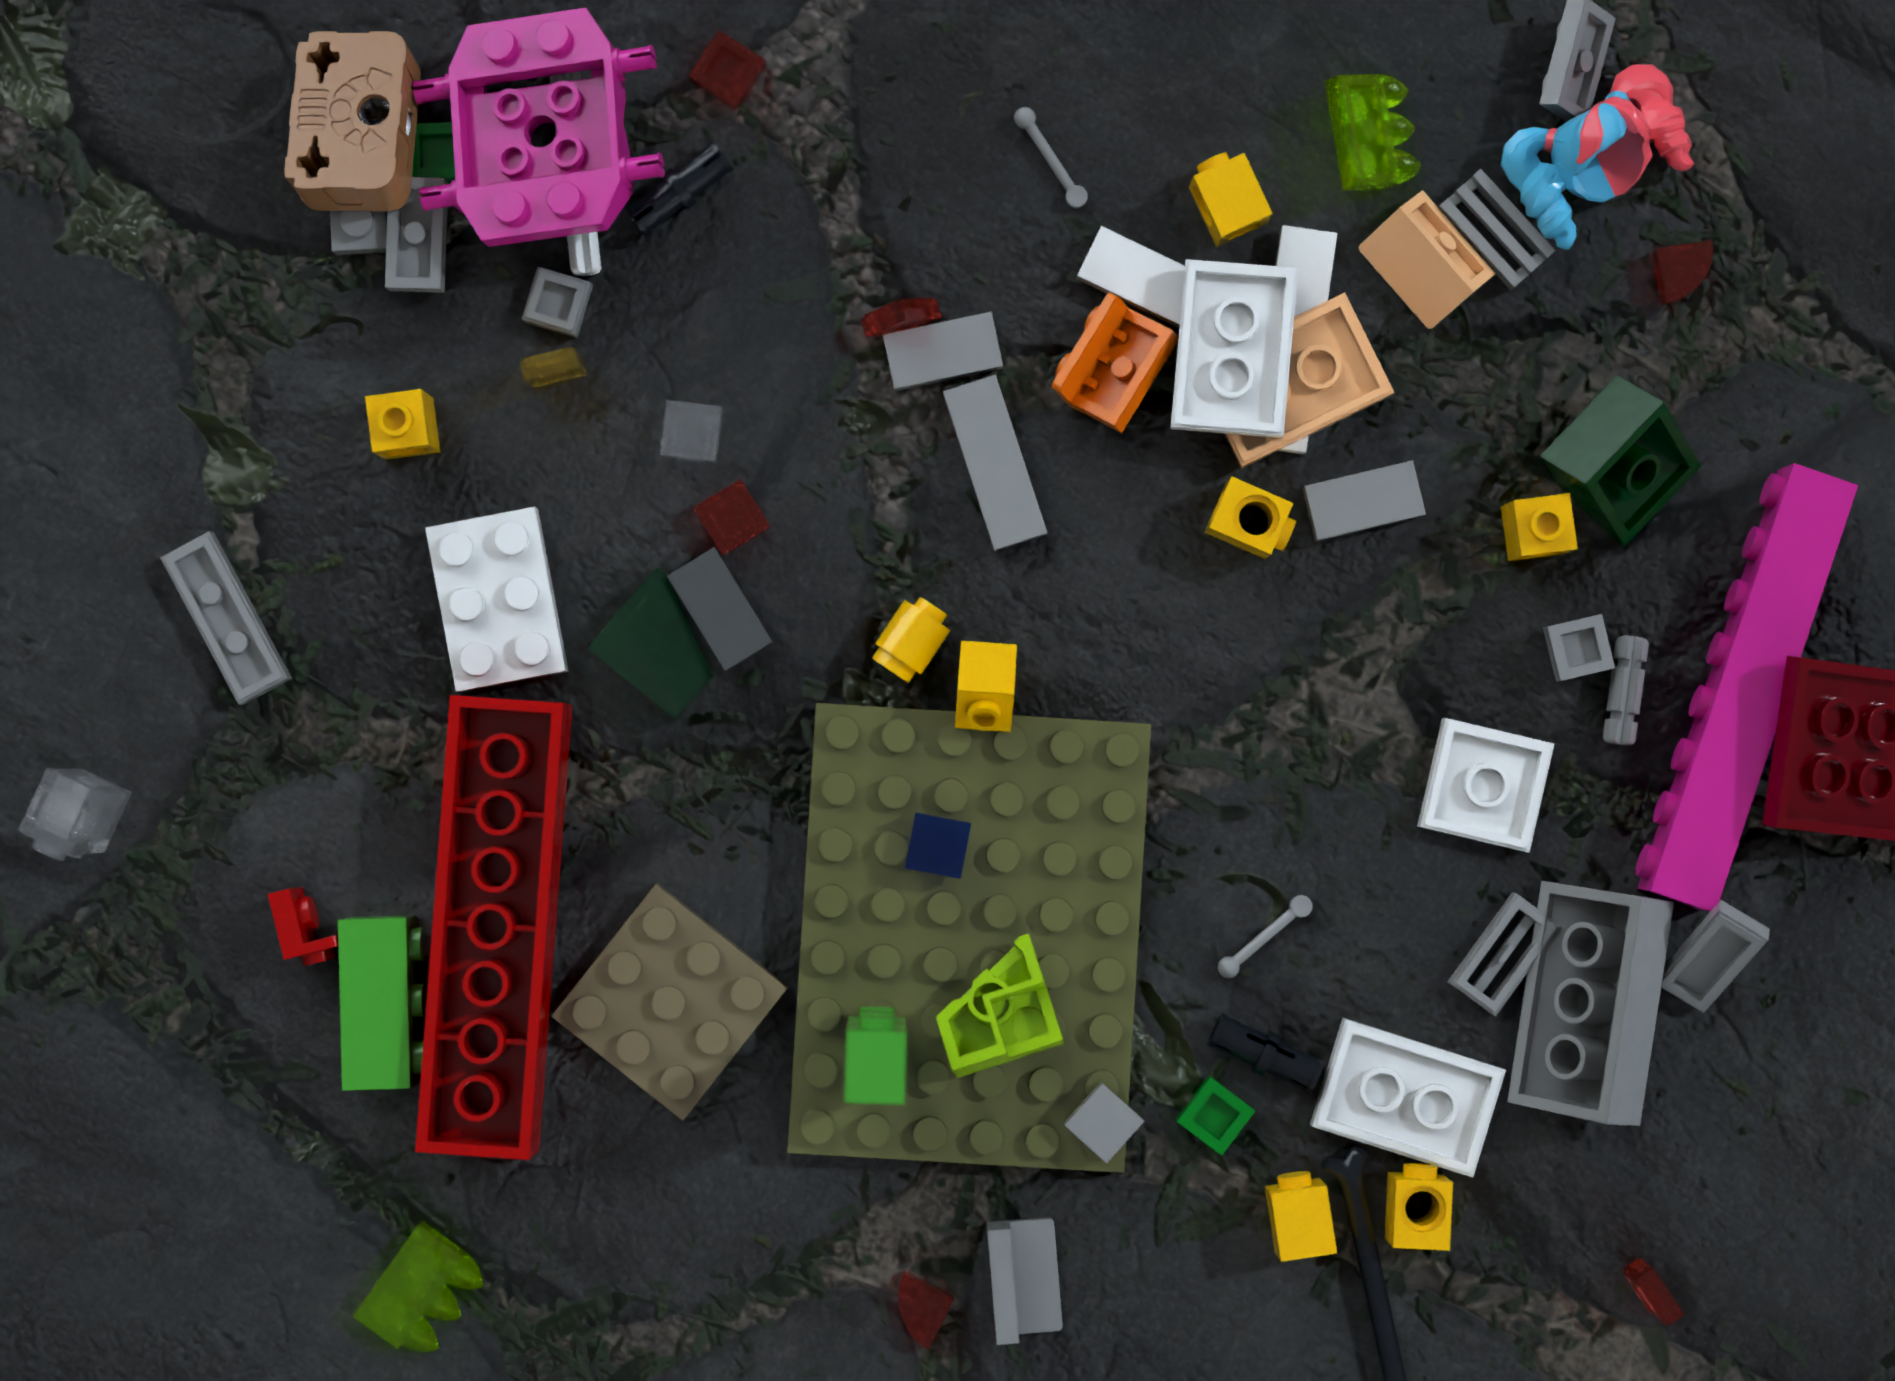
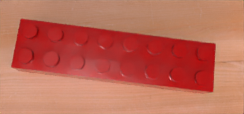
[415,695,573,1160]

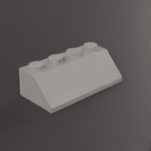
[1507,881,1674,1126]

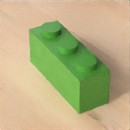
[338,915,427,1091]
[844,1006,907,1104]

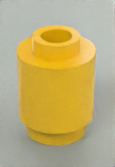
[872,597,951,683]

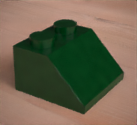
[1540,376,1701,546]

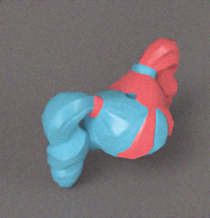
[1500,64,1695,250]

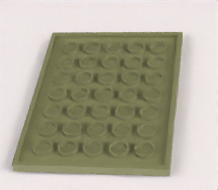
[787,703,1151,1173]

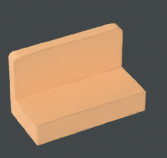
[1359,190,1496,329]

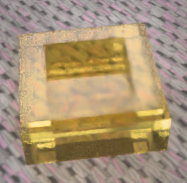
[520,347,586,388]

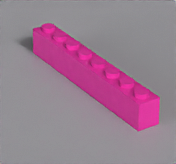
[1635,463,1858,912]

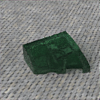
[587,567,714,720]

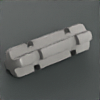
[1603,635,1649,746]

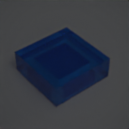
[905,812,971,879]

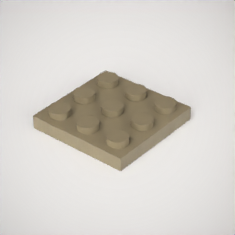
[551,883,789,1121]

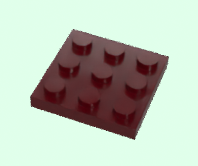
[1762,656,1895,841]

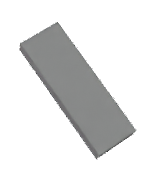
[943,374,1047,552]
[160,531,292,705]

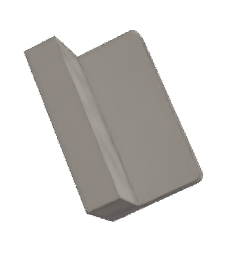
[987,1217,1063,1345]

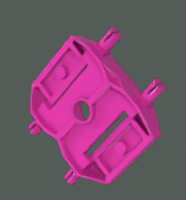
[412,8,665,247]

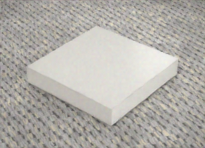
[1417,718,1554,853]

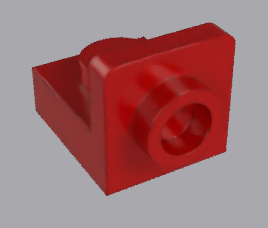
[267,886,338,966]

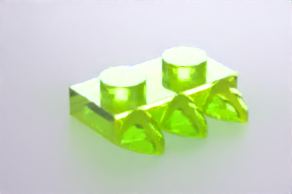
[1324,74,1421,191]
[353,1221,483,1352]

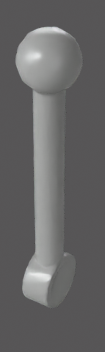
[1014,107,1088,209]
[1217,895,1313,978]

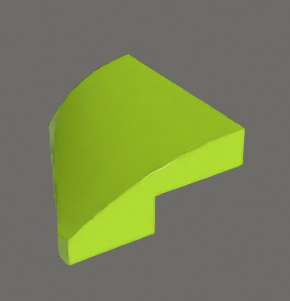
[936,933,1065,1078]

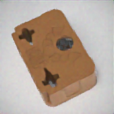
[284,31,421,211]

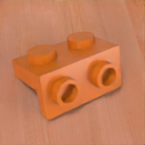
[1052,292,1179,433]

